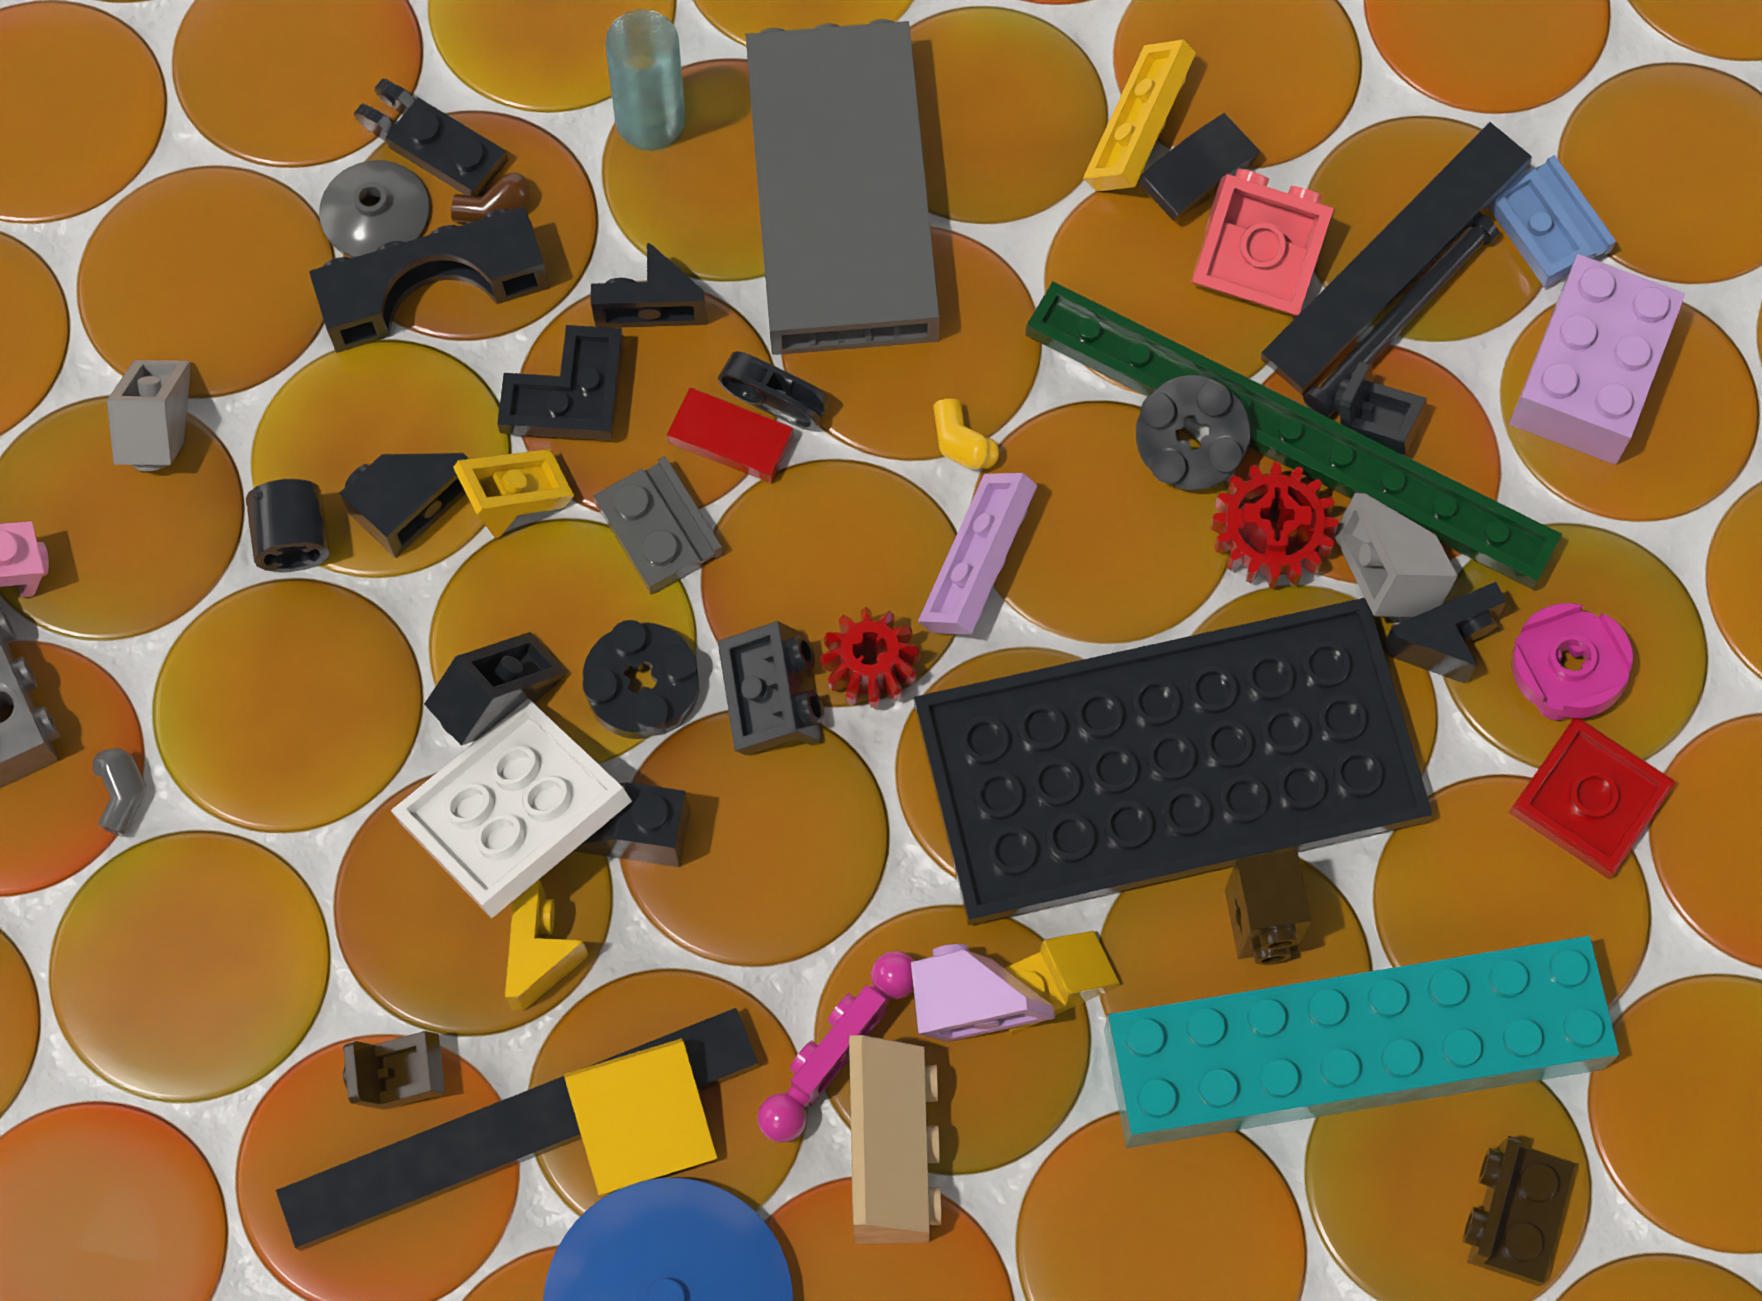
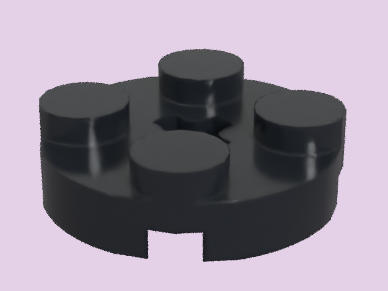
[1136,375,1252,490]
[582,620,700,739]

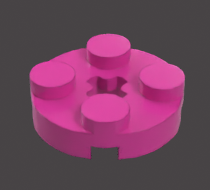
[1511,603,1633,720]

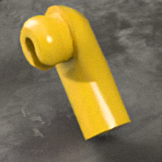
[933,398,999,470]

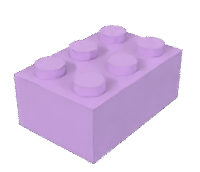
[1509,254,1685,465]

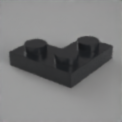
[497,325,624,441]

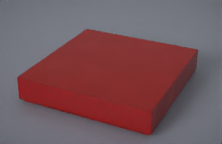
[1508,718,1676,879]

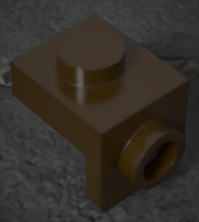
[343,1031,445,1110]

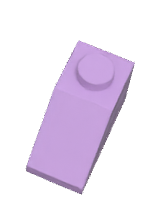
[911,944,1055,1042]

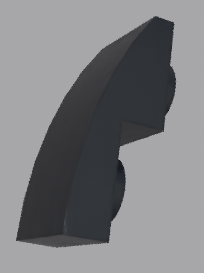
[1138,113,1261,221]

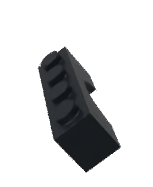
[309,206,550,353]

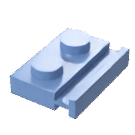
[1488,155,1616,287]

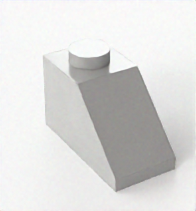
[107,360,191,471]
[1334,493,1458,617]

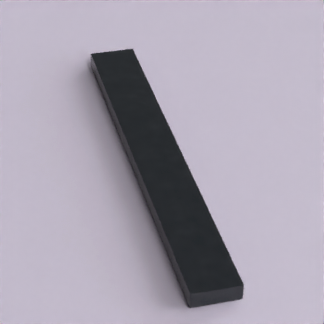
[276,1008,759,1251]

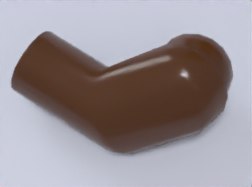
[451,172,530,223]

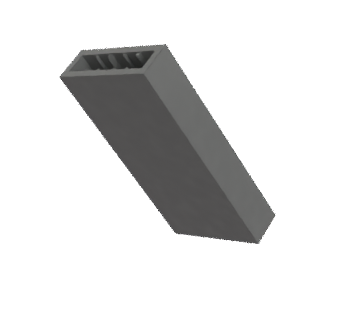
[745,19,939,355]

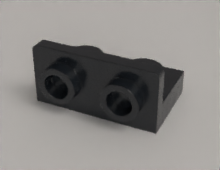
[717,621,824,755]

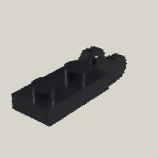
[354,78,508,197]

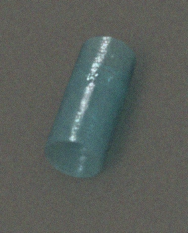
[605,9,685,151]

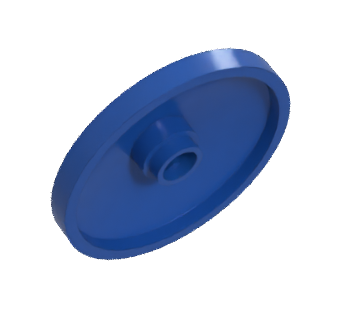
[543,1178,794,1301]

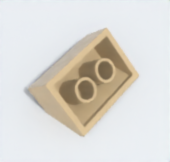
[849,1035,941,1244]

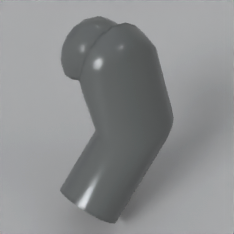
[92,748,146,837]

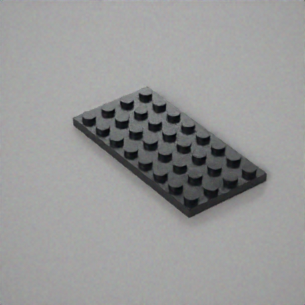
[914,598,1433,925]

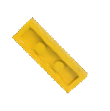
[1083,39,1196,191]

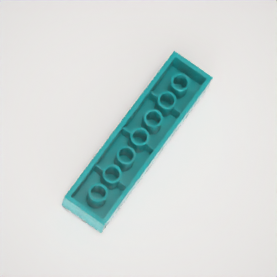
[1104,936,1619,1149]

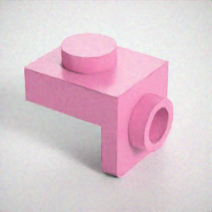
[0,521,49,597]

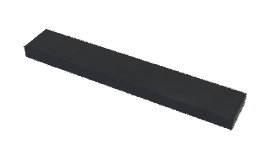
[1261,122,1532,395]

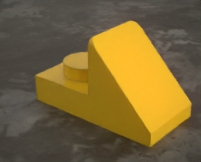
[453,449,574,538]
[505,880,588,1011]
[1004,930,1120,1035]

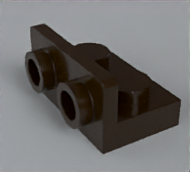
[1463,1136,1575,1286]

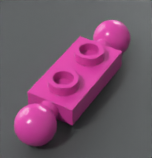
[758,951,914,1143]

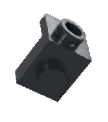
[1334,362,1427,455]

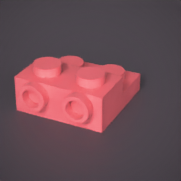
[1190,169,1334,317]

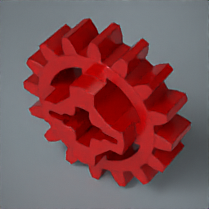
[1211,462,1339,588]

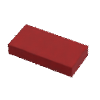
[667,387,794,483]

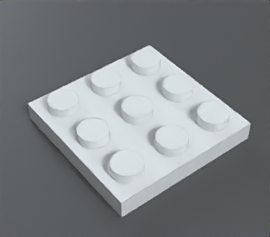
[391,699,632,919]

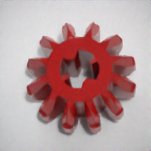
[820,606,920,709]

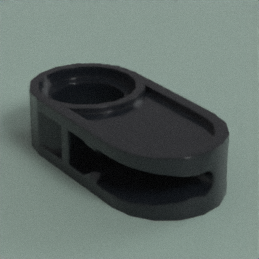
[717,351,829,430]

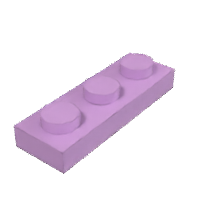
[918,473,1037,635]

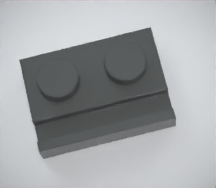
[593,456,723,595]

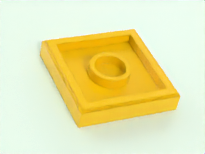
[564,1038,717,1195]

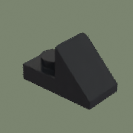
[591,243,707,328]
[1383,582,1507,683]

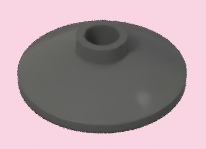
[319,160,430,258]

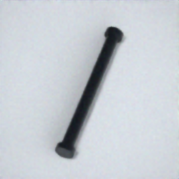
[1303,214,1499,418]

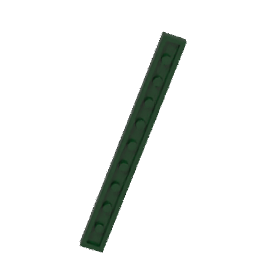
[1025,281,1562,589]

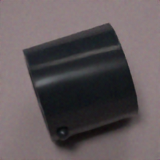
[246,479,330,572]

